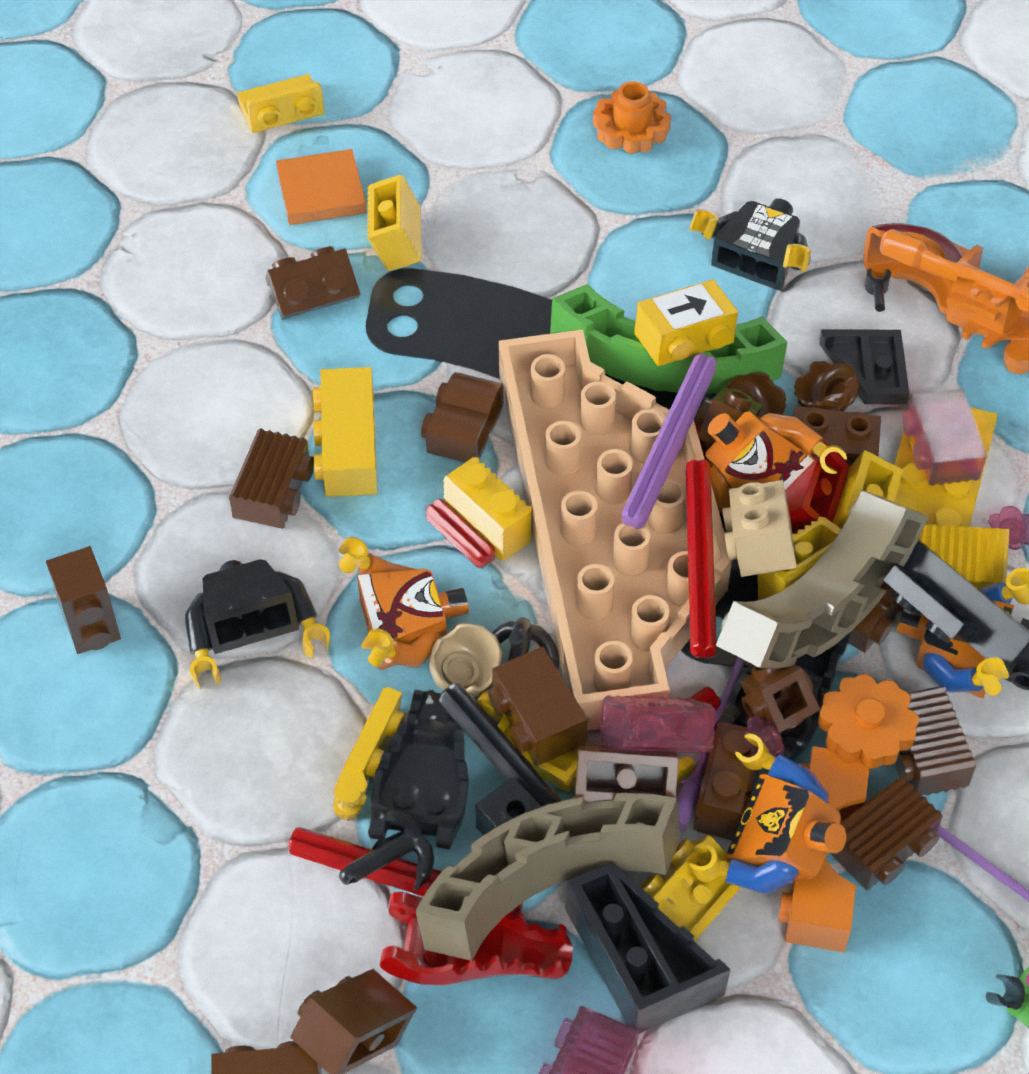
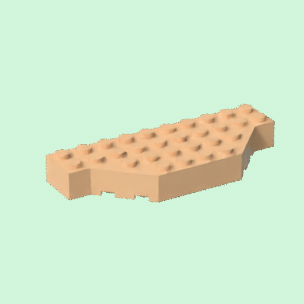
[499,329,732,731]

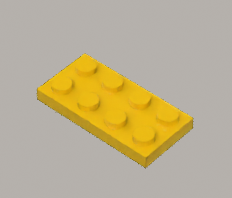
[894,393,998,527]

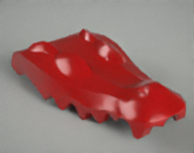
[379,892,573,986]

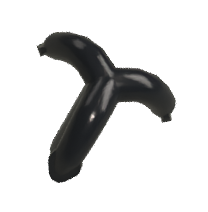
[492,617,559,669]
[339,808,435,891]

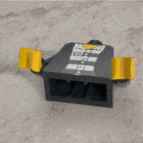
[689,198,811,291]
[185,559,330,689]

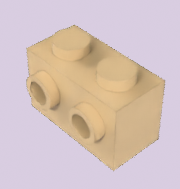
[722,480,797,577]

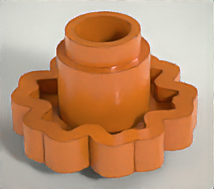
[593,81,671,154]
[818,674,919,769]

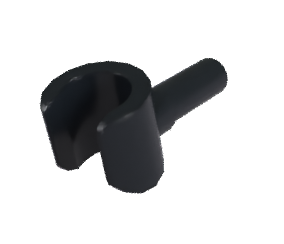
[864,268,891,312]

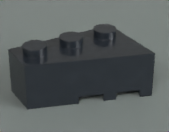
[565,862,731,1036]

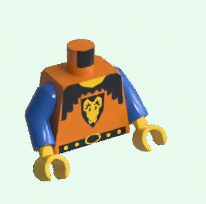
[896,568,1029,699]
[689,734,846,894]

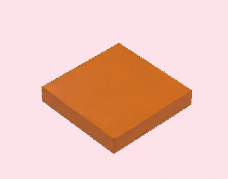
[276,149,367,225]

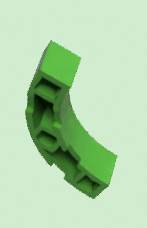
[550,284,788,394]

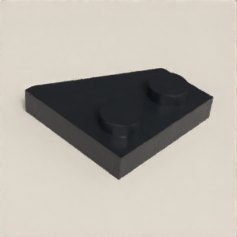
[819,329,910,405]

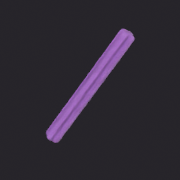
[622,353,717,529]

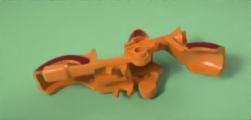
[863,223,1029,374]

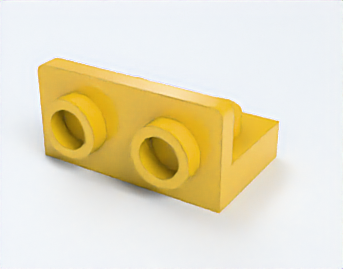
[237,74,324,133]
[640,835,741,941]

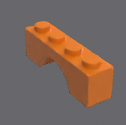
[778,746,869,953]

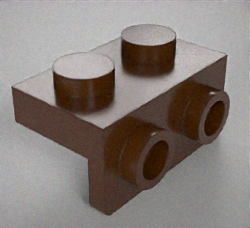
[265,246,361,320]

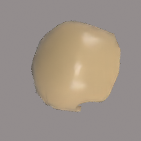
[429,623,503,697]

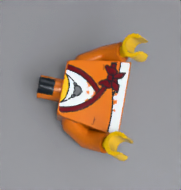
[705,411,847,516]
[338,537,469,670]

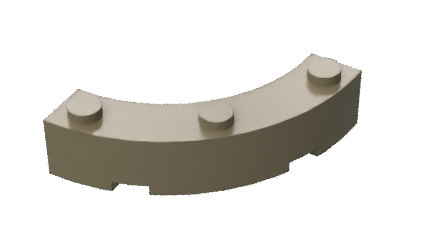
[716,490,929,669]
[416,793,681,961]

